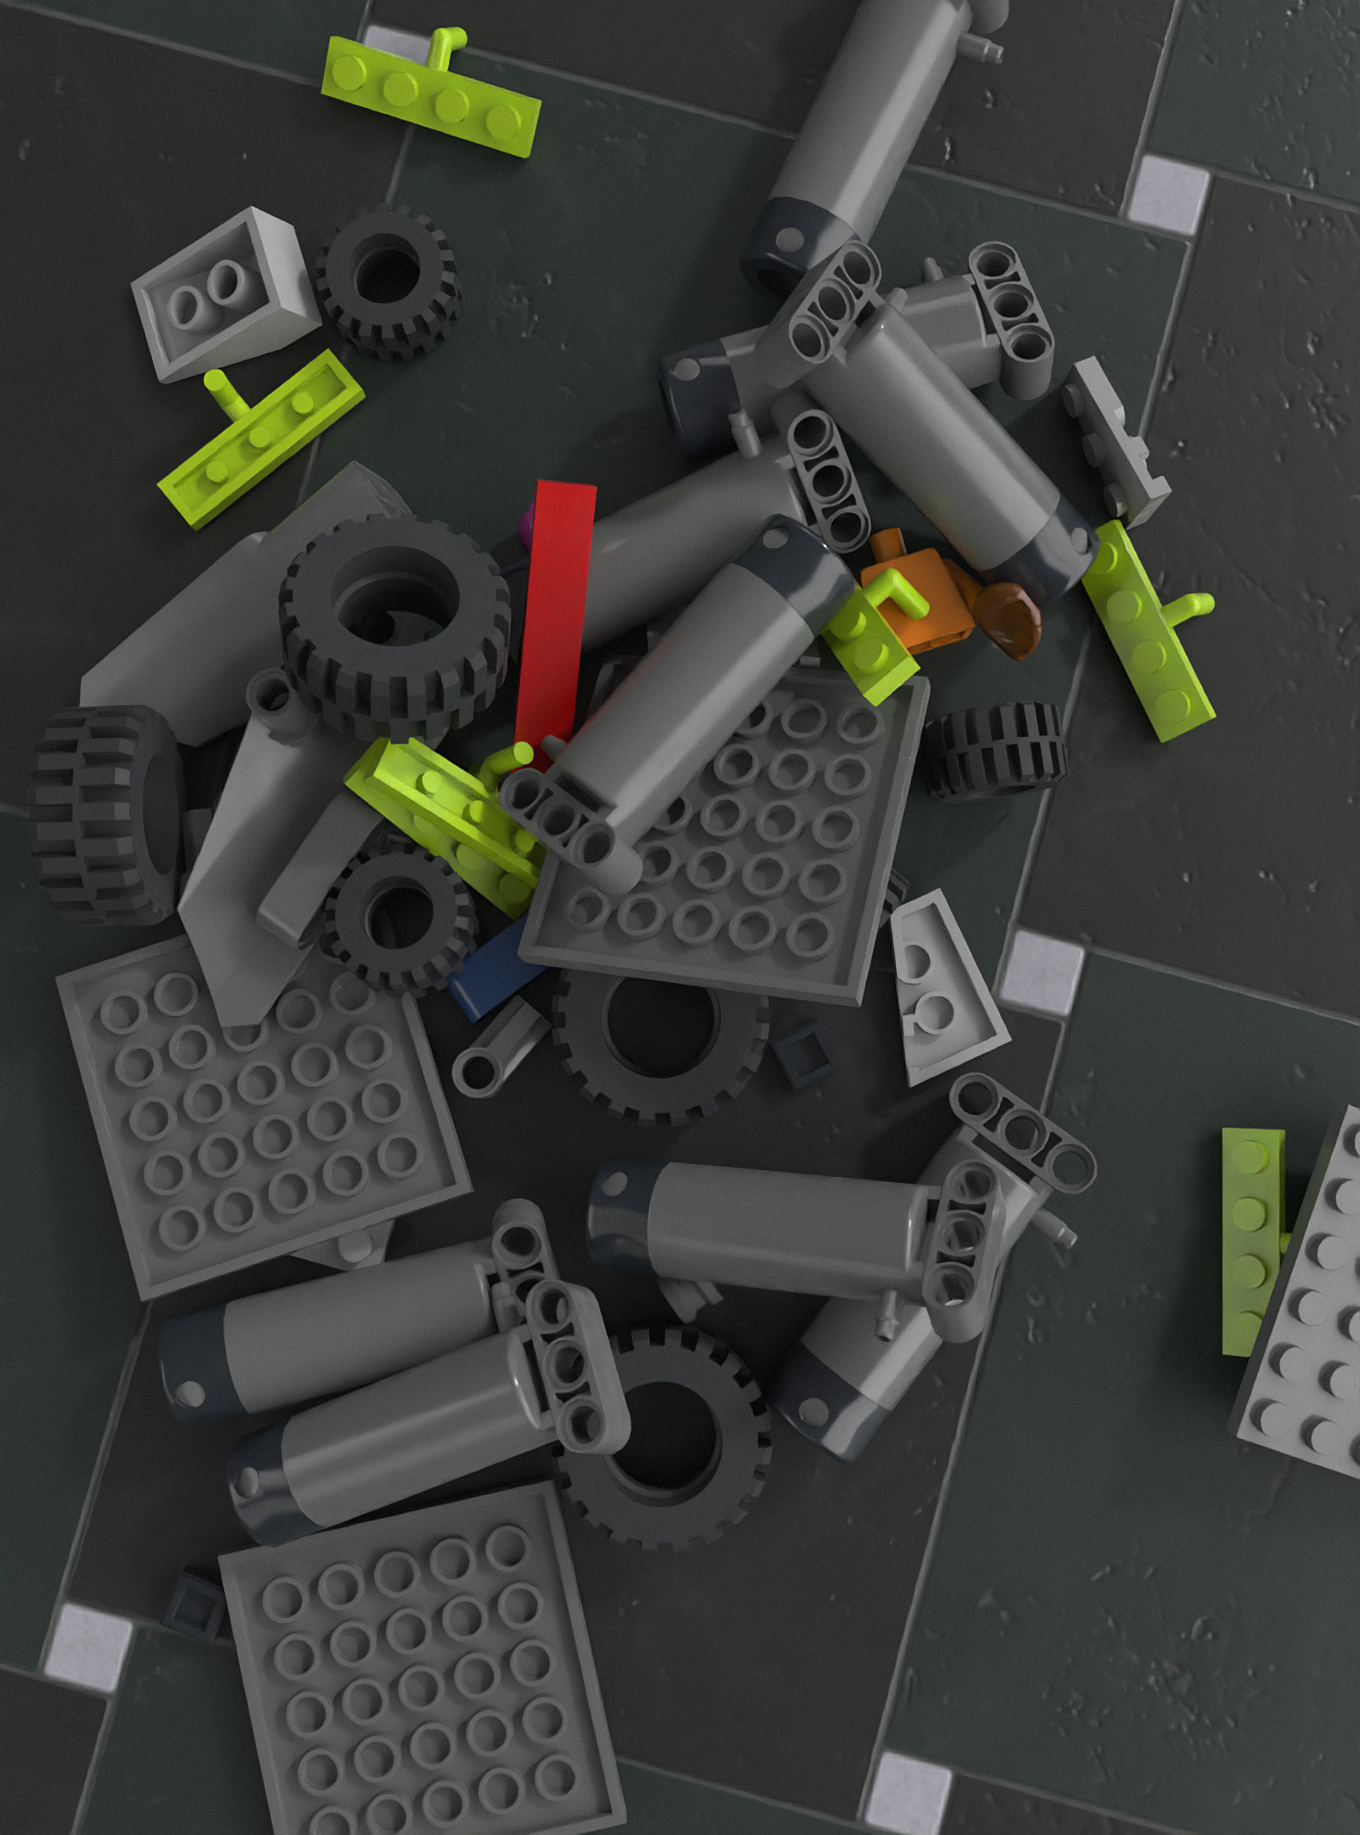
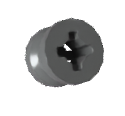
[655,1276,724,1325]

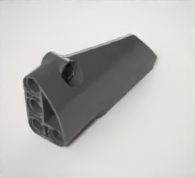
[79,460,439,748]
[177,653,451,1029]

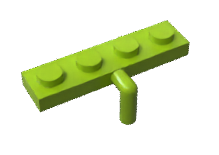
[321,27,542,158]
[157,348,366,532]
[1081,519,1217,743]
[819,536,930,707]
[343,737,536,921]
[362,737,547,889]
[1222,1127,1292,1357]

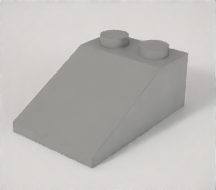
[131,206,323,384]

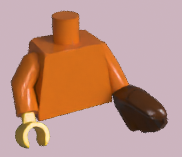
[845,527,1043,671]

